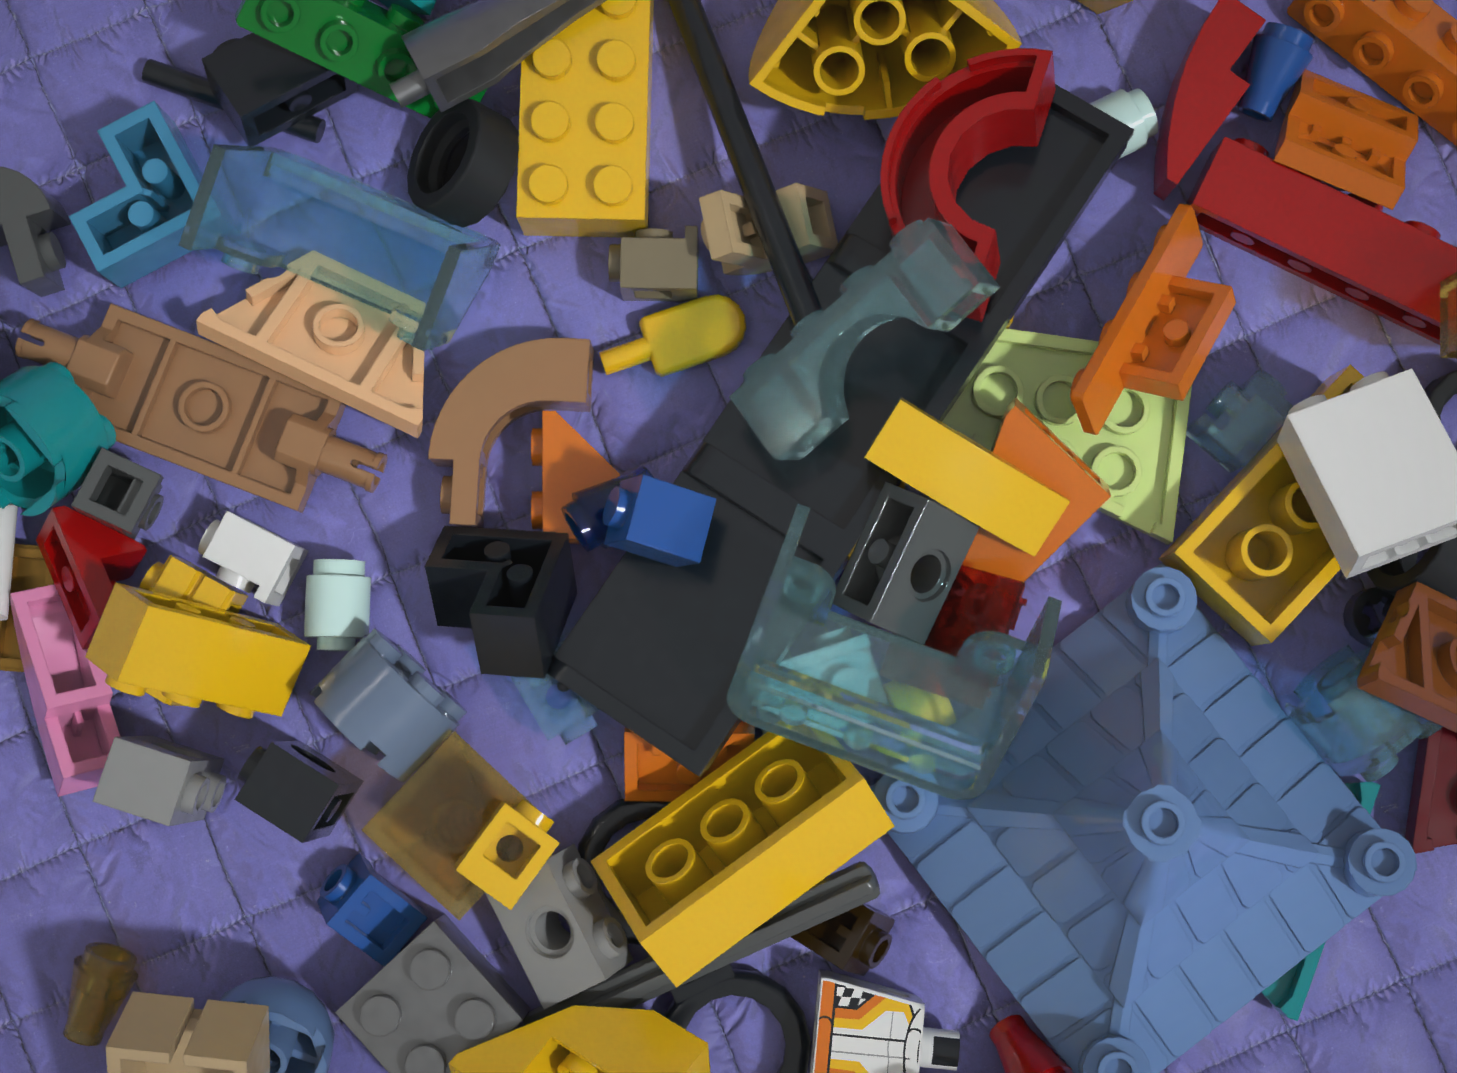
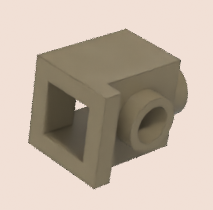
[608,226,699,302]

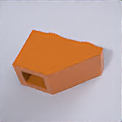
[531,411,623,544]

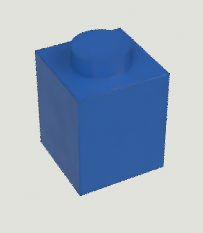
[603,474,717,567]

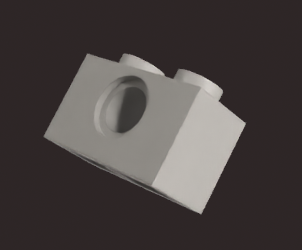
[92,736,226,826]
[484,844,633,1009]

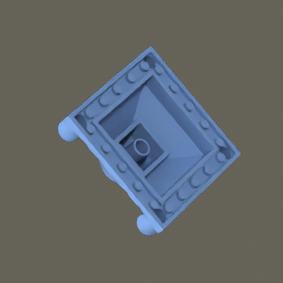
[871,562,1417,1073]

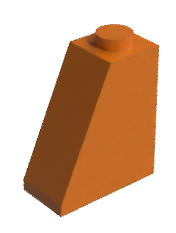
[956,397,1111,606]

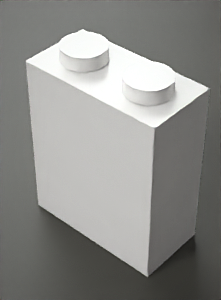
[1277,368,1457,579]

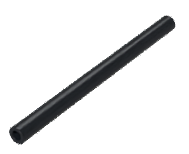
[667,0,835,355]

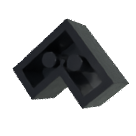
[425,526,577,679]

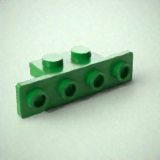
[235,0,488,119]

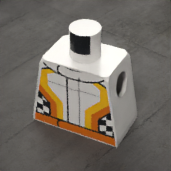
[809,970,960,1073]

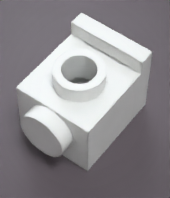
[198,511,308,607]

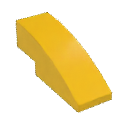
[864,397,1070,557]

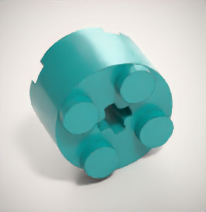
[0,362,116,516]

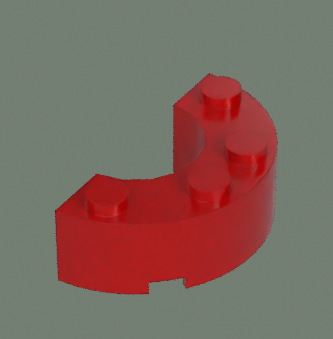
[880,48,1056,322]

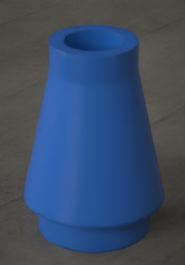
[1237,22,1314,122]

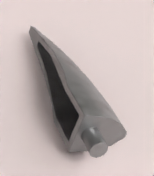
[389,0,607,112]

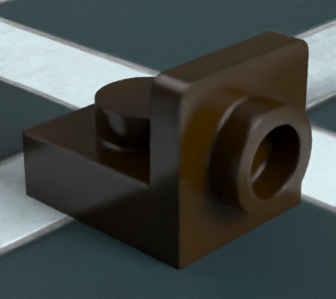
[791,904,895,976]

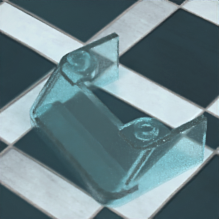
[178,144,501,351]
[727,504,1062,800]

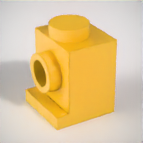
[454,799,560,910]

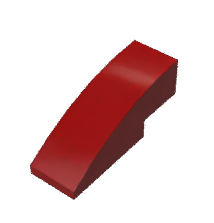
[1154,0,1266,201]

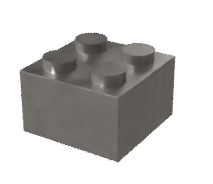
[335,914,531,1073]

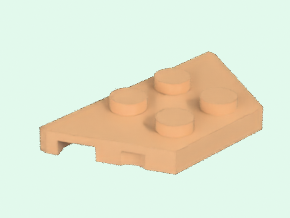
[196,252,426,439]

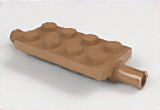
[15,303,388,513]

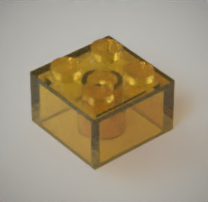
[361,731,537,920]

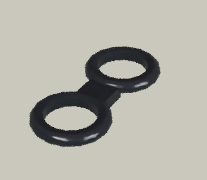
[577,798,811,1073]

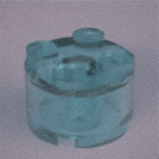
[1284,632,1443,782]

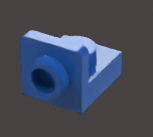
[317,853,428,967]

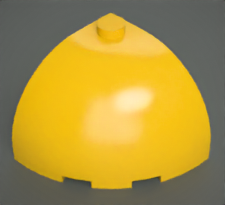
[749,0,1022,120]

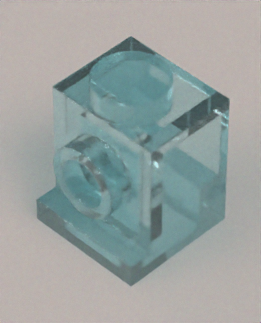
[1186,370,1293,473]
[509,640,600,745]

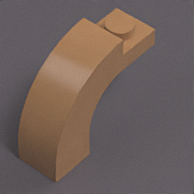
[428,338,594,528]

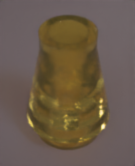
[63,942,138,1046]

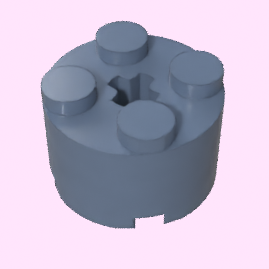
[310,628,467,782]

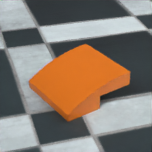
[1274,69,1418,210]

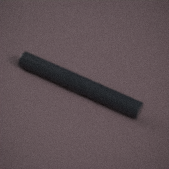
[142,59,326,143]

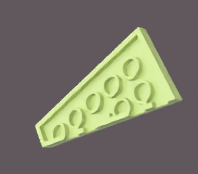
[942,328,1192,545]

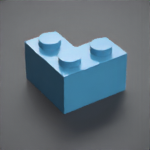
[69,101,232,288]

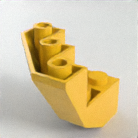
[448,1005,710,1073]

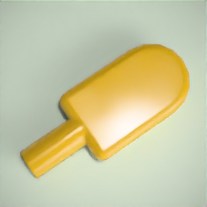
[599,294,746,377]

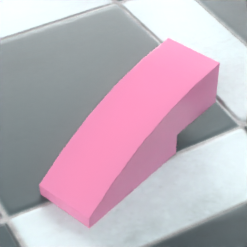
[9,584,121,797]

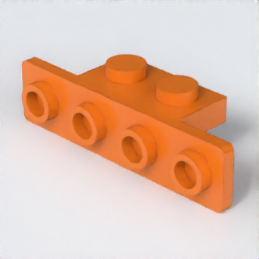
[1287,0,1457,146]
[1070,203,1236,435]

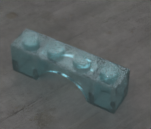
[729,217,1000,460]

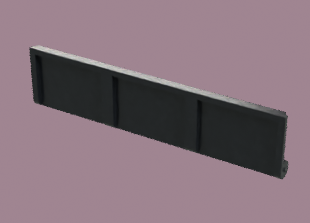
[547,84,1134,778]

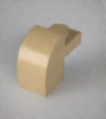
[699,183,838,275]

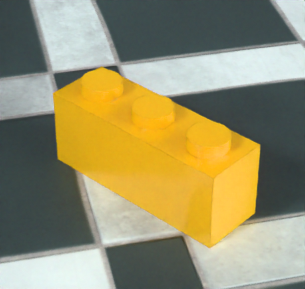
[85,582,311,719]

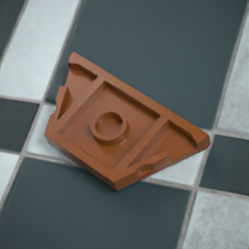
[1357,581,1457,733]

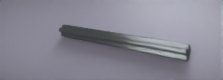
[523,861,880,1026]

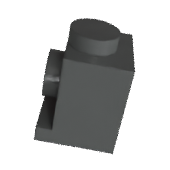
[71,448,164,540]

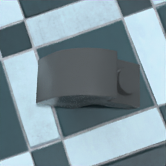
[0,167,71,297]

